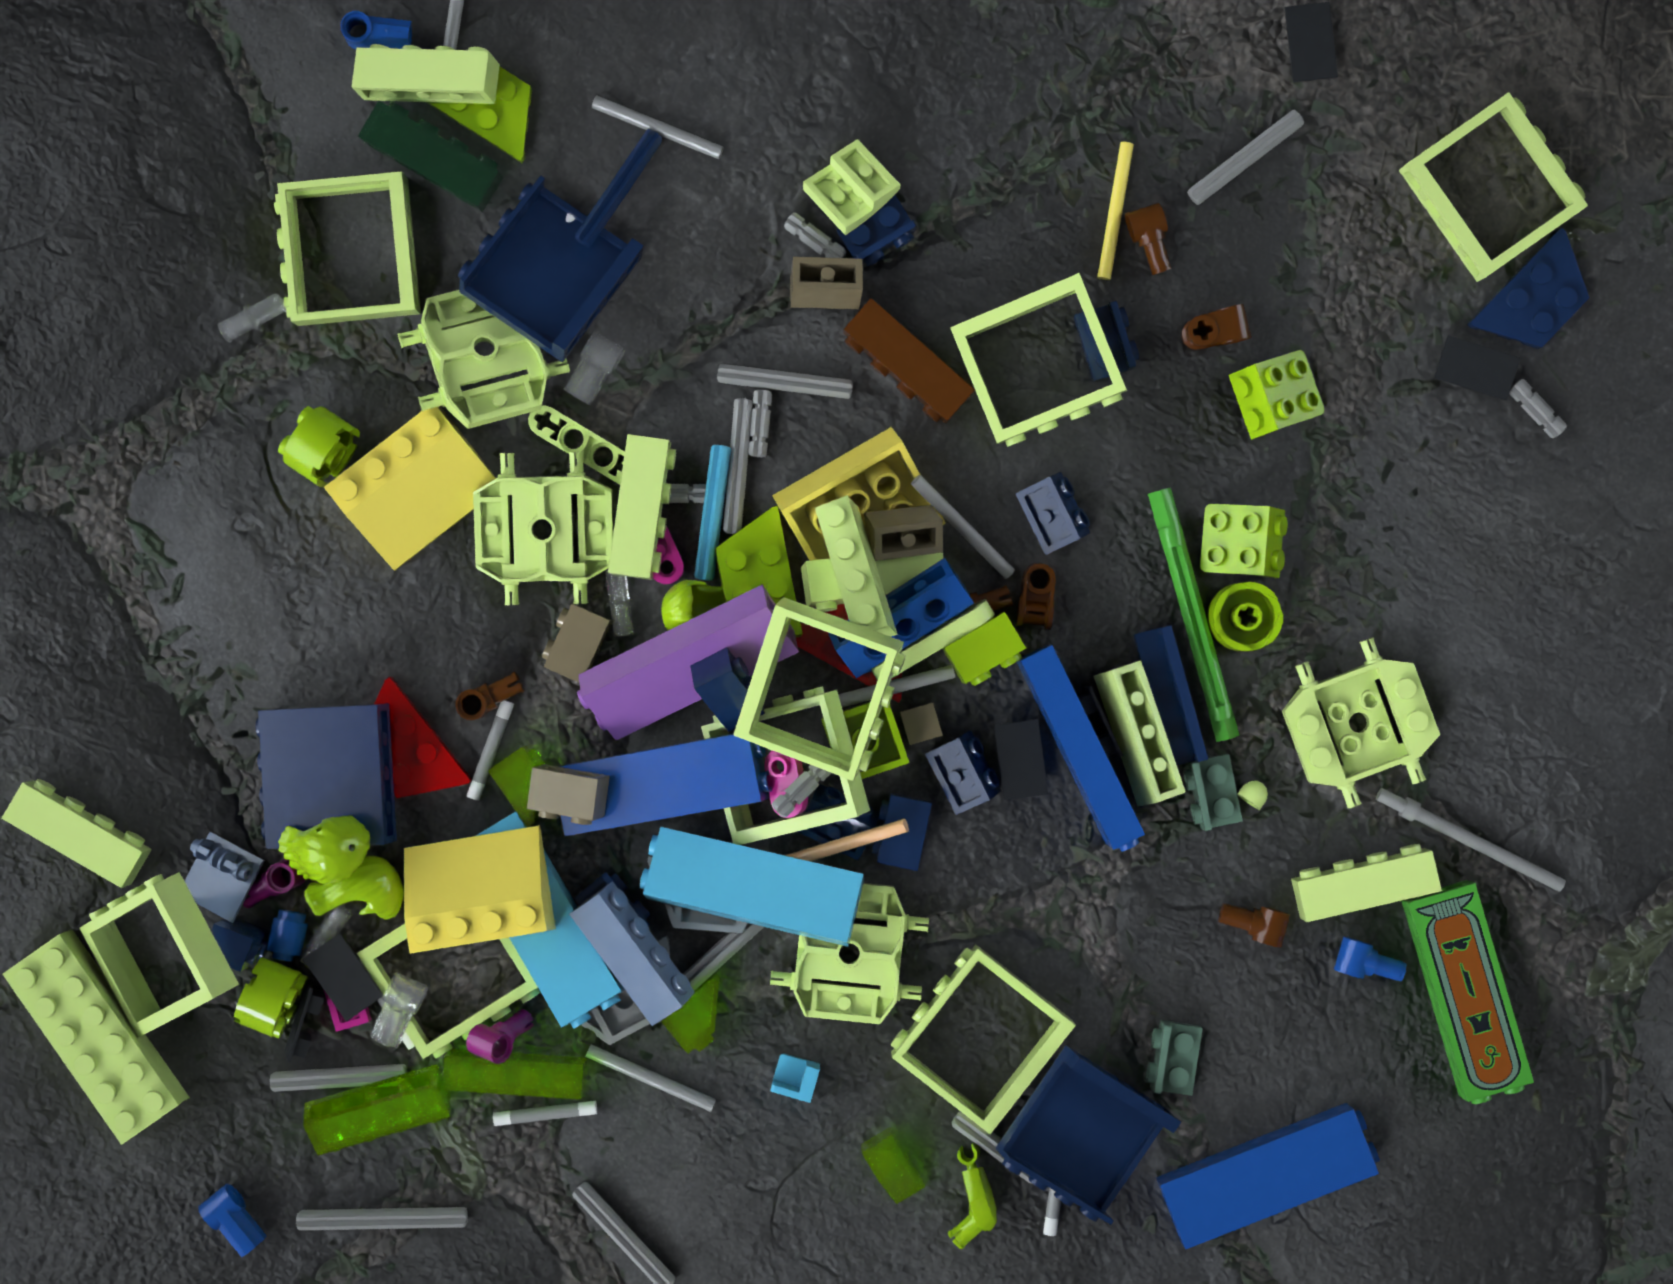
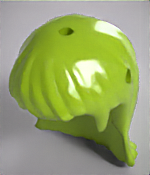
[661,580,725,631]
[278,816,371,884]
[304,856,404,920]

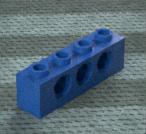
[828,558,974,679]

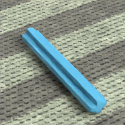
[694,444,731,581]

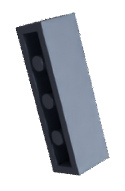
[569,881,695,1026]

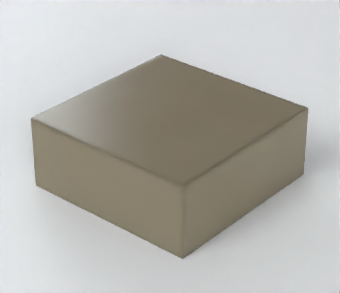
[900,702,943,745]

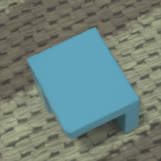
[770,1053,820,1103]

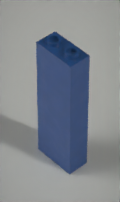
[1017,645,1145,852]
[558,734,772,836]
[1156,1103,1380,1250]

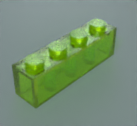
[442,1048,587,1100]
[303,1064,451,1156]

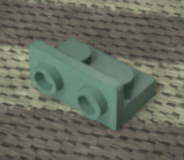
[1183,754,1243,831]
[1146,1020,1203,1096]

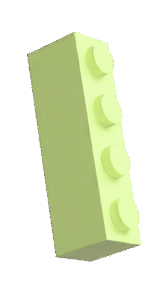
[352,44,500,104]
[608,434,676,580]
[815,495,898,637]
[801,553,943,612]
[1094,661,1186,806]
[1,779,152,888]
[1291,844,1442,922]

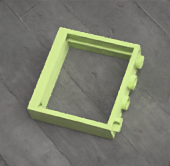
[1399,92,1588,282]
[274,171,421,326]
[950,273,1127,447]
[734,597,906,781]
[701,686,870,845]
[79,872,239,1038]
[357,923,540,1059]
[891,944,1076,1134]

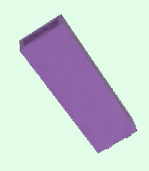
[577,585,799,740]

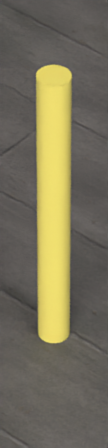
[1097,142,1134,280]

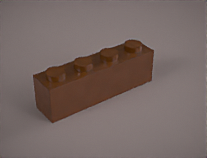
[843,298,975,424]

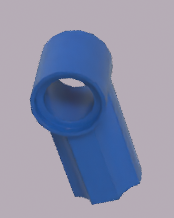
[340,11,412,50]
[198,1184,267,1257]

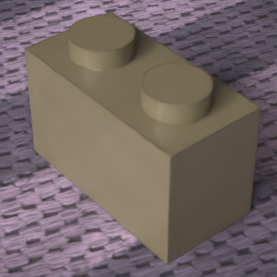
[790,257,863,309]
[864,505,943,561]
[542,604,612,683]
[527,764,610,825]

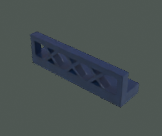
[1133,625,1208,765]

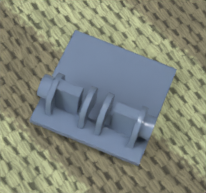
[185,832,265,923]

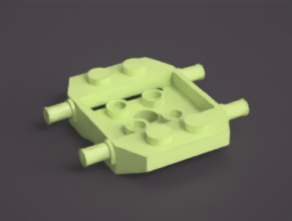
[398,290,570,429]
[473,452,614,605]
[1282,637,1440,808]
[770,883,929,1024]

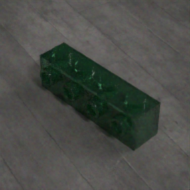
[358,100,503,213]

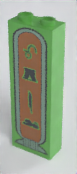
[1402,880,1534,1104]

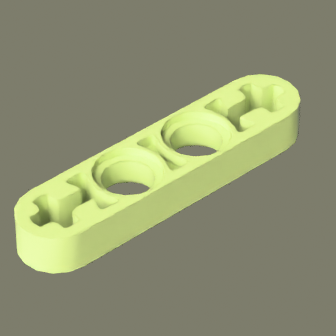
[528,405,625,485]
[871,599,995,680]

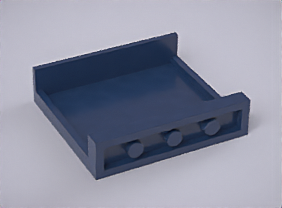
[458,176,644,363]
[255,703,397,849]
[995,1045,1181,1225]

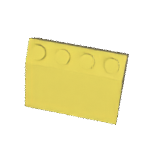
[324,406,496,571]
[772,427,946,561]
[404,825,556,954]

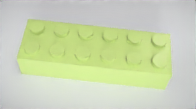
[2,929,190,1145]

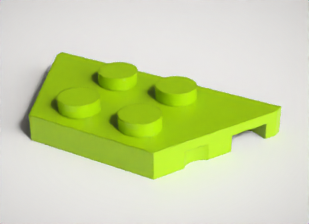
[426,66,532,163]
[715,506,802,637]

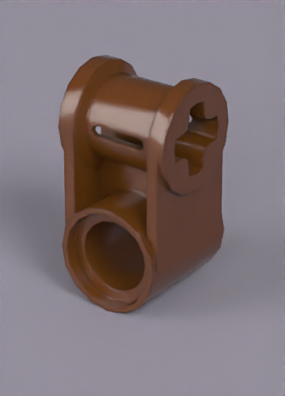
[1181,304,1252,350]
[1016,563,1056,630]

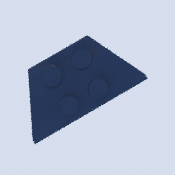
[1467,227,1590,349]

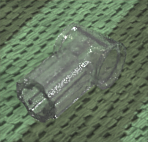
[564,331,626,405]
[370,972,429,1048]

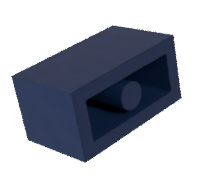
[690,647,765,732]
[871,793,932,871]
[211,918,269,972]

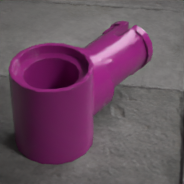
[243,859,305,909]
[466,1009,533,1064]

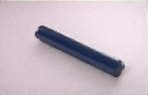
[575,129,662,248]

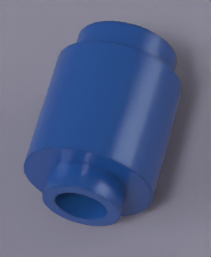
[267,909,308,961]

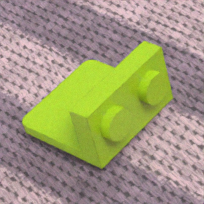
[1228,350,1324,440]
[1200,504,1288,578]

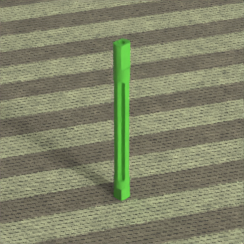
[1148,487,1240,742]

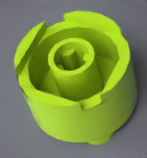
[278,406,360,487]
[1207,582,1283,651]
[234,957,309,1039]

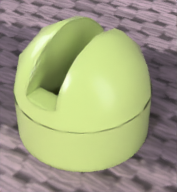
[1237,781,1268,810]

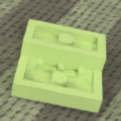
[803,139,901,235]

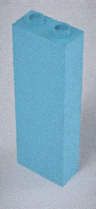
[476,811,625,1029]
[640,827,864,947]

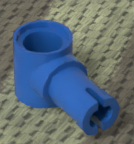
[1334,936,1407,981]

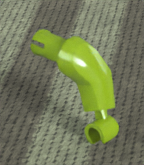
[948,1142,997,1249]

